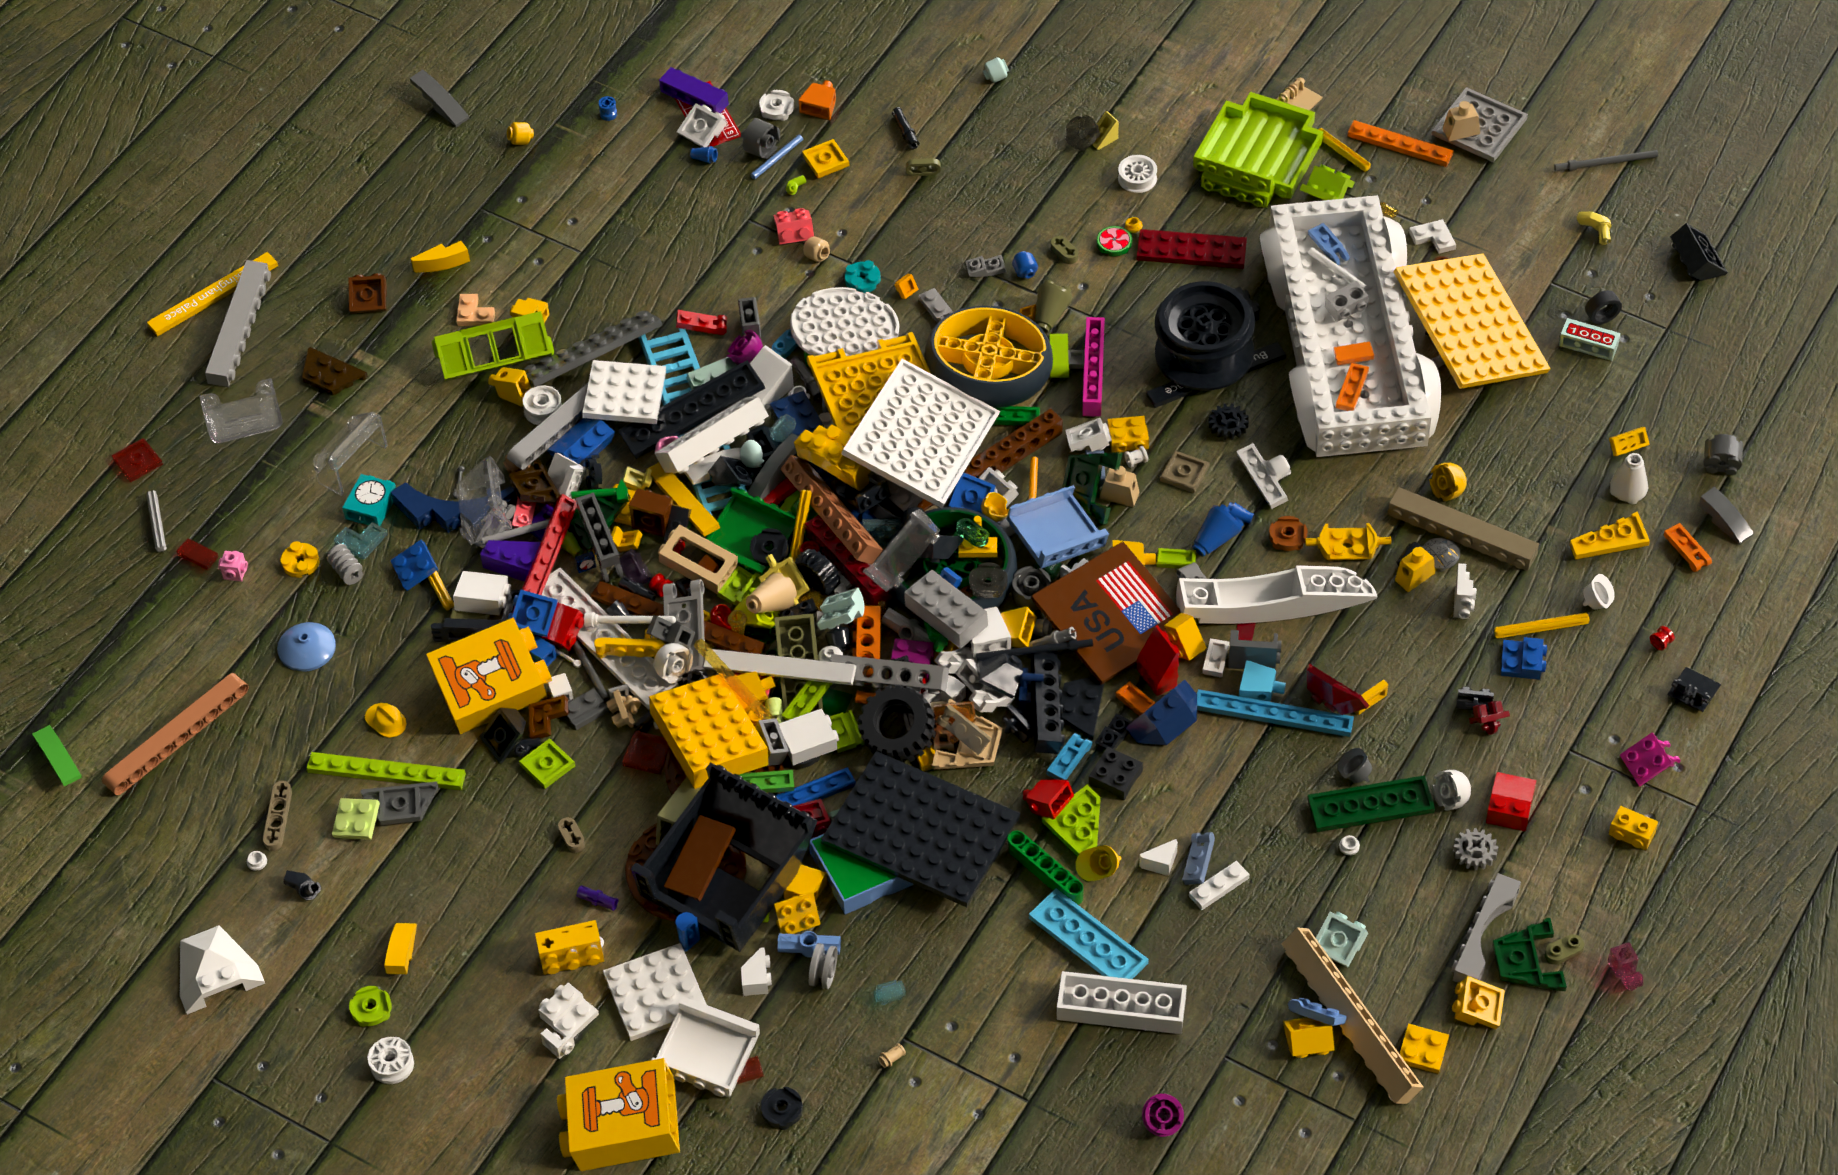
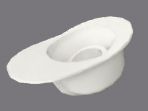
[1583,574,1614,610]

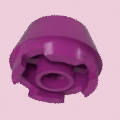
[1142,1094,1184,1137]

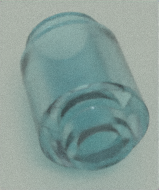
[769,414,796,442]
[873,980,906,1005]

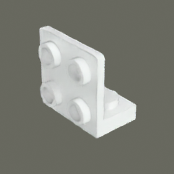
[548,453,586,500]

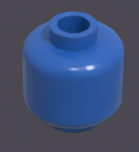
[1012,251,1038,279]

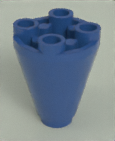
[1192,504,1244,557]

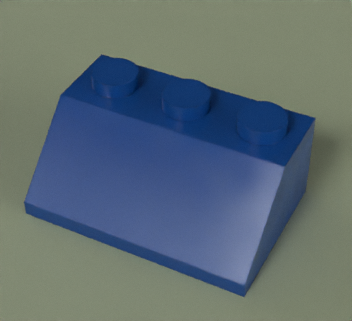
[547,418,615,467]

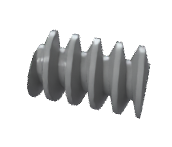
[326,544,363,585]

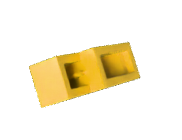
[410,241,470,272]
[384,923,417,975]

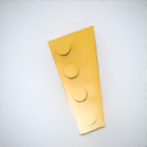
[1570,511,1650,560]

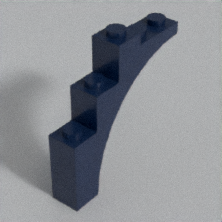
[391,482,517,536]

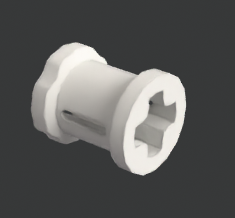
[1124,446,1148,468]

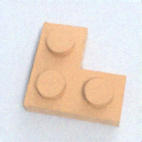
[457,294,495,326]

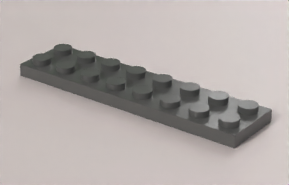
[524,311,662,387]

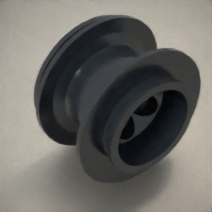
[1155,281,1255,391]

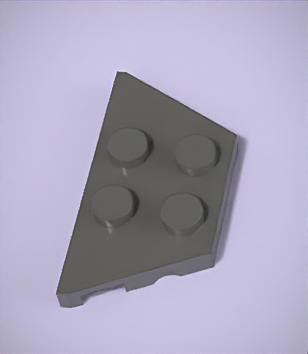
[361,782,438,825]

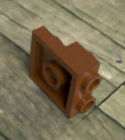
[348,273,387,314]

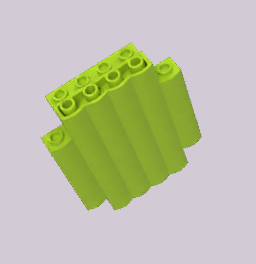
[1193,92,1324,208]

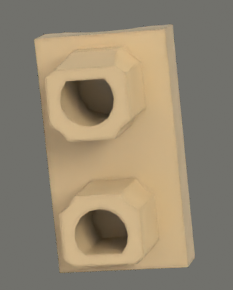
[606,690,641,728]

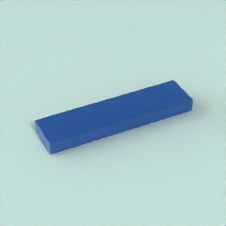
[776,767,856,806]

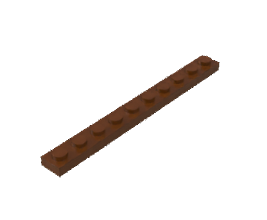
[591,581,765,654]

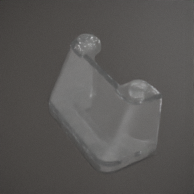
[200,378,282,443]
[454,456,512,545]

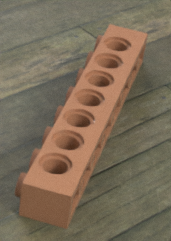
[780,455,883,565]

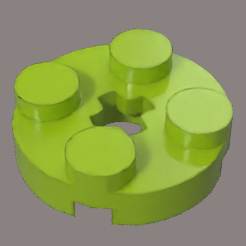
[349,986,392,1027]

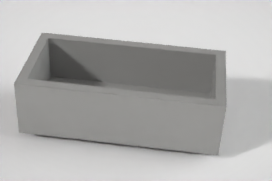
[904,570,988,649]

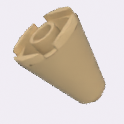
[746,573,797,613]

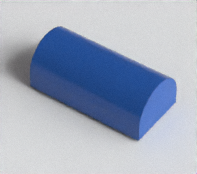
[676,912,701,951]

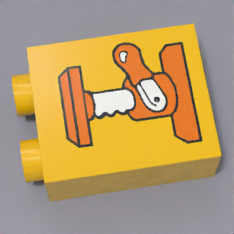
[426,617,552,734]
[557,1058,680,1171]

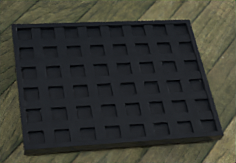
[821,751,1020,908]

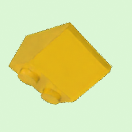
[1283,1017,1335,1058]

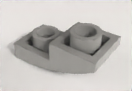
[965,255,1006,277]

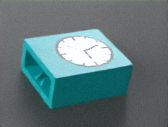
[342,474,396,528]

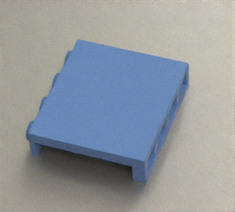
[1006,485,1109,568]

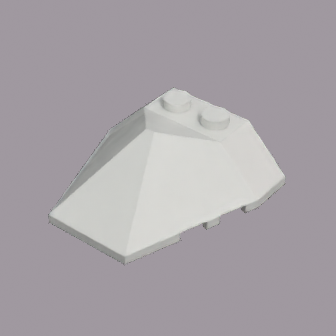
[180,926,265,1014]

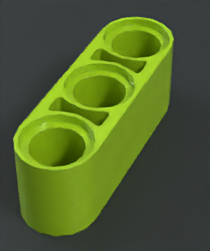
[1049,333,1069,378]

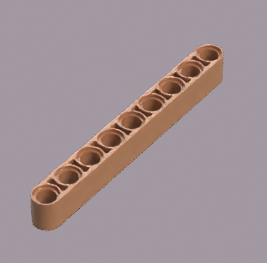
[102,673,249,795]

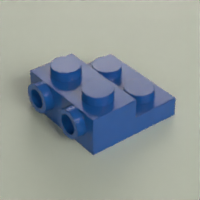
[508,590,558,637]
[1501,637,1547,680]

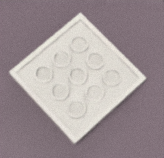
[583,360,666,424]
[603,943,707,1041]

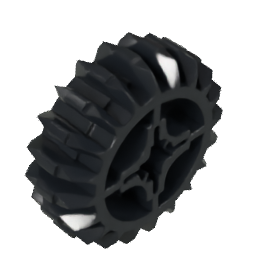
[795,549,841,597]

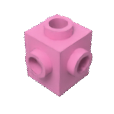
[218,551,248,582]

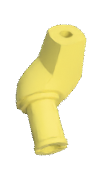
[1577,212,1612,245]

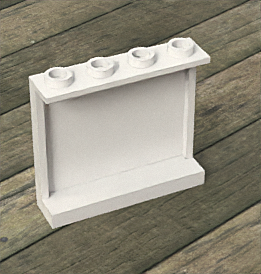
[652,996,760,1098]

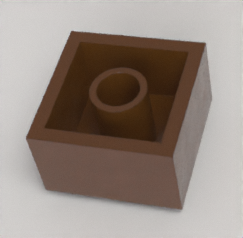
[629,488,673,537]

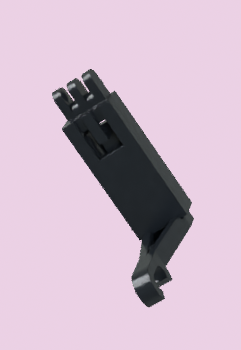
[431,590,520,644]

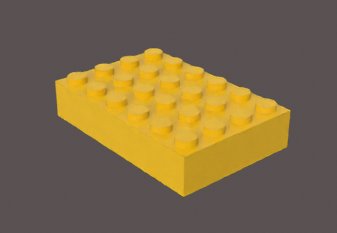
[649,673,768,789]

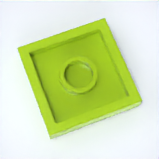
[519,738,575,789]

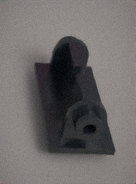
[778,597,819,617]

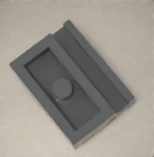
[565,688,609,730]

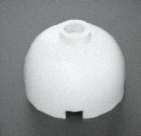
[654,643,693,683]
[1432,770,1471,811]

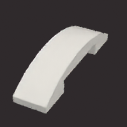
[684,448,741,485]

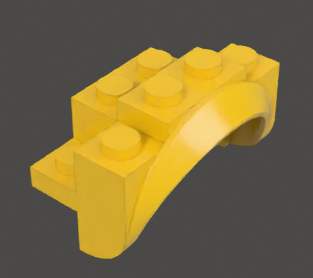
[794,424,871,491]

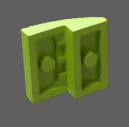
[717,565,761,606]

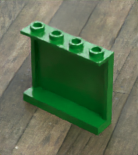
[701,487,796,576]

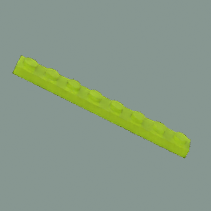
[307,752,466,790]

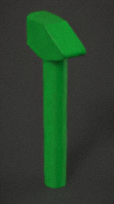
[571,479,629,503]

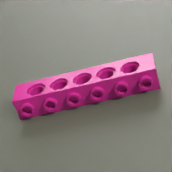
[1083,317,1105,417]

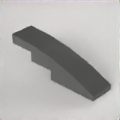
[410,69,469,127]
[748,433,799,499]

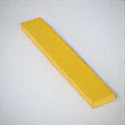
[646,462,720,537]

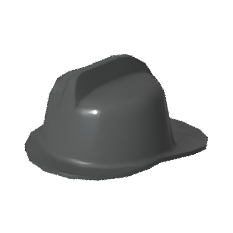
[1338,748,1372,783]

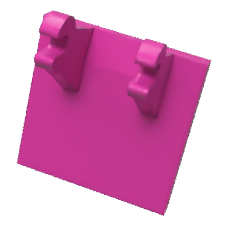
[1620,732,1681,786]

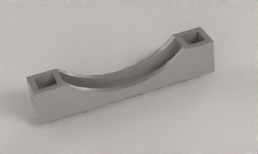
[1451,873,1521,983]

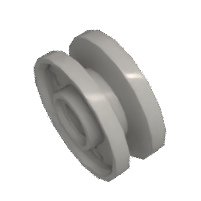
[809,943,838,989]

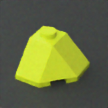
[734,595,779,629]

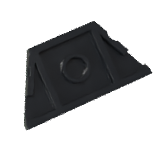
[1060,676,1105,740]

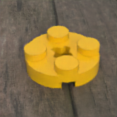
[281,541,320,578]

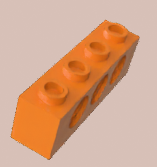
[853,606,881,684]

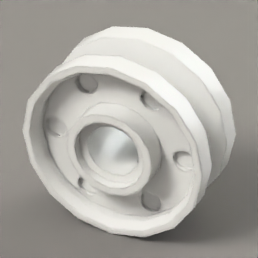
[523,385,562,425]
[367,1037,414,1084]

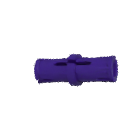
[576,885,619,911]

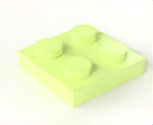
[332,798,380,840]

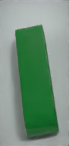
[1008,830,1084,905]

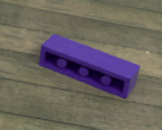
[659,67,729,114]

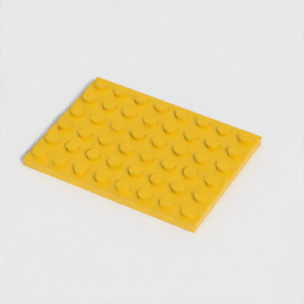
[1393,254,1551,389]

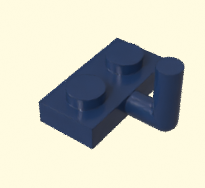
[1019,668,1044,711]

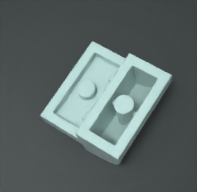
[817,587,864,630]

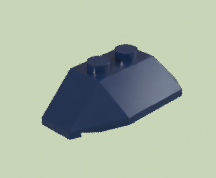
[1125,680,1197,746]

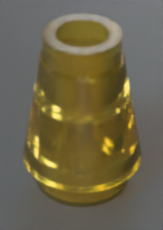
[728,610,747,635]

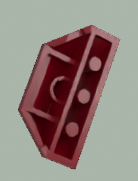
[1306,663,1370,715]

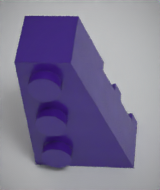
[480,540,541,582]

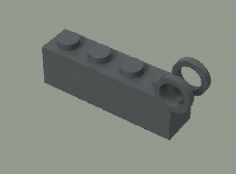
[576,493,623,583]

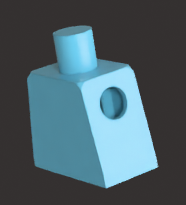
[1239,660,1286,702]

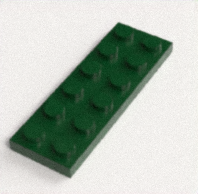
[1307,775,1435,832]

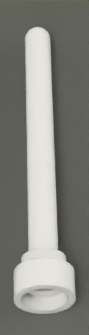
[584,612,676,627]

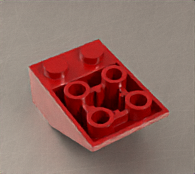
[1137,625,1180,696]

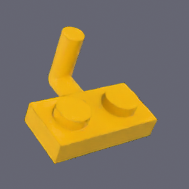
[959,516,997,557]

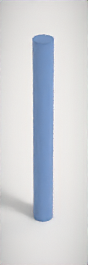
[750,135,803,180]

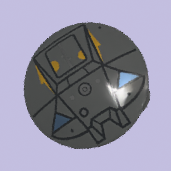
[1423,538,1460,572]

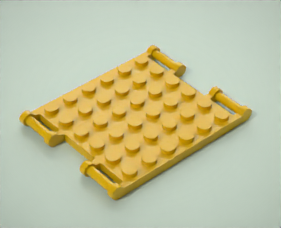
[807,332,931,435]

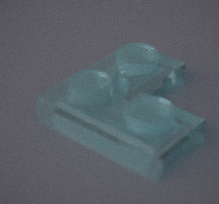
[334,522,388,560]

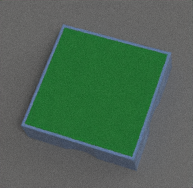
[809,834,914,914]

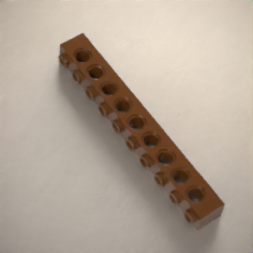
[916,408,1063,511]

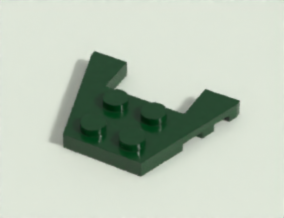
[1062,452,1123,524]
[1492,918,1567,991]

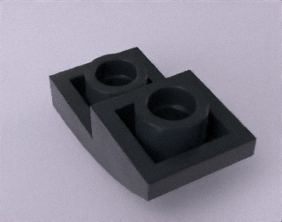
[1095,713,1133,750]

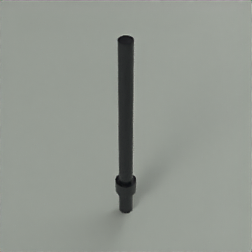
[976,639,1093,661]

